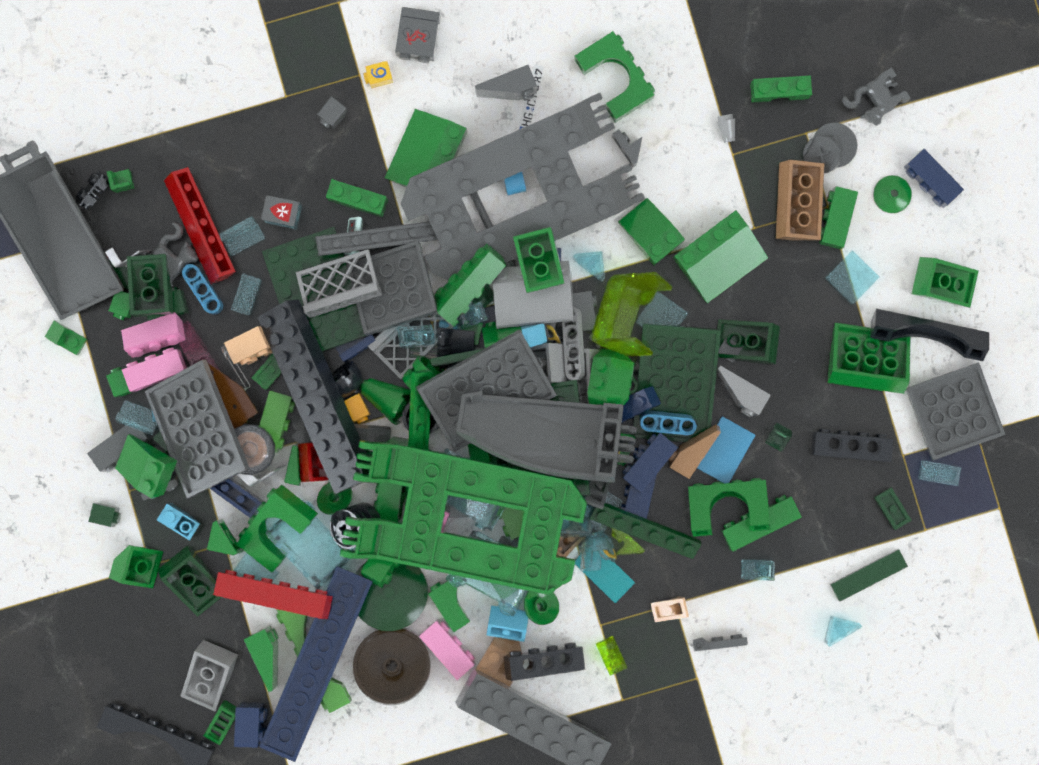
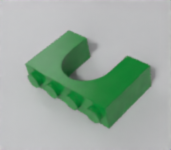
[574,31,655,123]
[688,478,771,537]
[236,485,318,573]
[428,574,518,632]

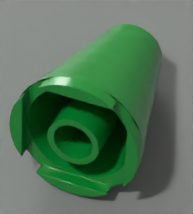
[360,378,411,425]

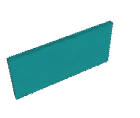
[575,542,635,603]

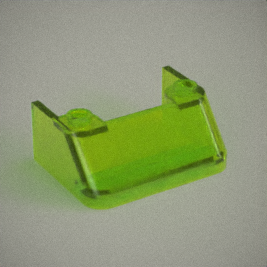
[591,272,672,356]

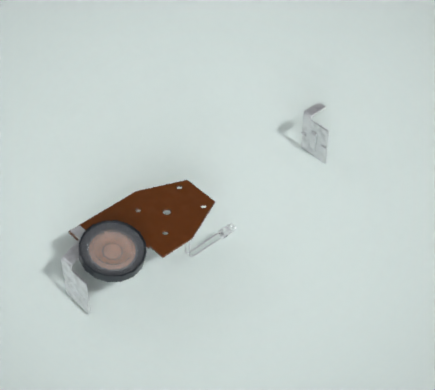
[105,247,287,487]

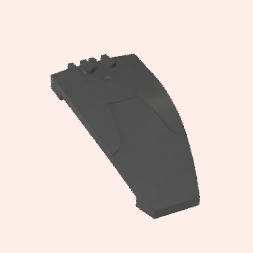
[456,391,637,483]

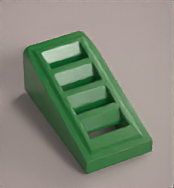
[284,445,301,486]
[203,700,237,745]

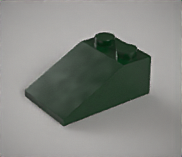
[127,254,174,317]
[717,319,780,364]
[158,545,221,617]

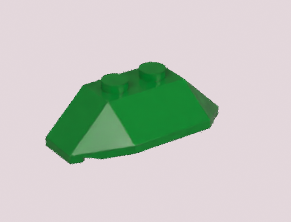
[588,349,635,405]

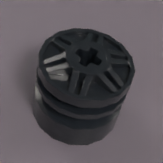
[330,502,380,549]

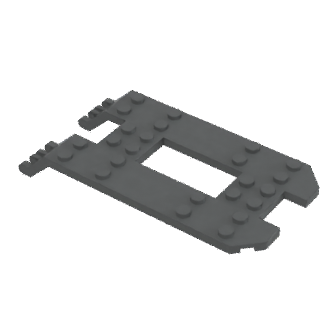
[400,92,645,280]

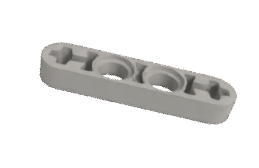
[562,306,585,381]

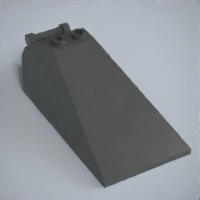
[0,140,125,320]

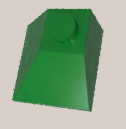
[109,545,163,589]

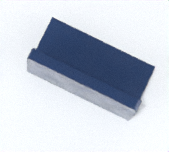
[335,335,376,363]

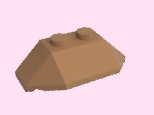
[475,637,524,686]

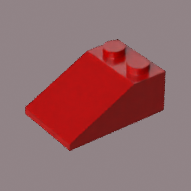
[298,443,329,482]

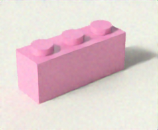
[121,312,185,358]
[122,348,187,392]
[419,619,475,680]

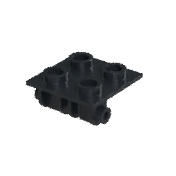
[76,171,109,210]
[437,327,475,369]

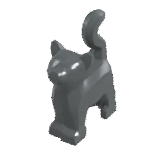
[842,67,911,126]
[151,222,198,288]

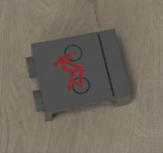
[395,7,441,63]

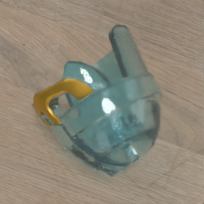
[579,531,617,571]

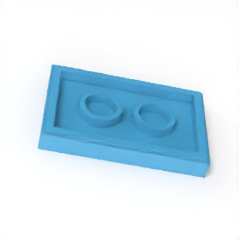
[697,416,755,483]

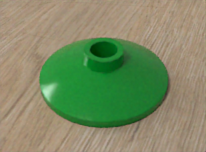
[873,175,912,213]
[317,482,353,515]
[524,591,559,625]

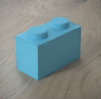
[486,605,528,642]

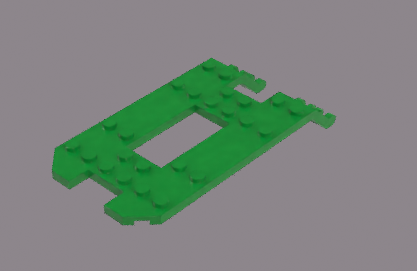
[340,440,587,595]

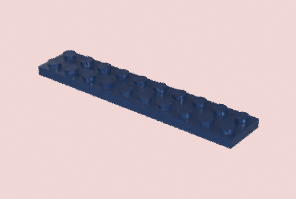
[259,566,373,762]

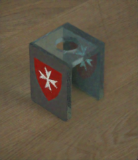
[261,195,302,230]

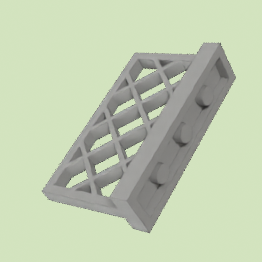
[296,249,382,318]
[368,313,454,380]

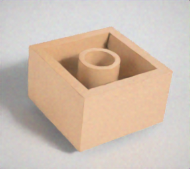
[224,326,273,366]

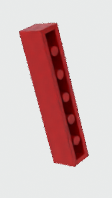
[164,167,236,284]
[213,570,333,619]

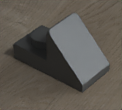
[612,129,642,168]

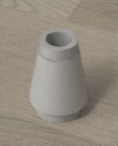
[717,114,735,143]

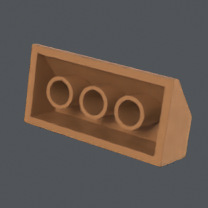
[776,160,824,240]

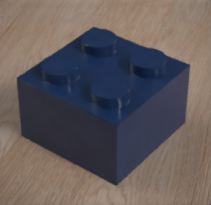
[234,702,268,748]

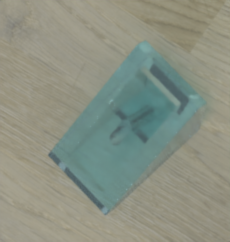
[572,251,605,283]
[741,559,775,581]
[824,615,862,647]

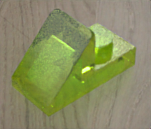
[611,528,645,555]
[596,636,627,676]

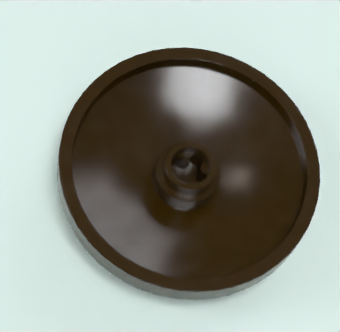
[353,629,431,705]

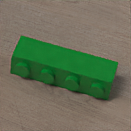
[721,495,802,552]

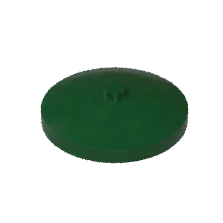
[356,561,428,631]

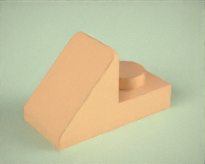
[651,596,689,622]

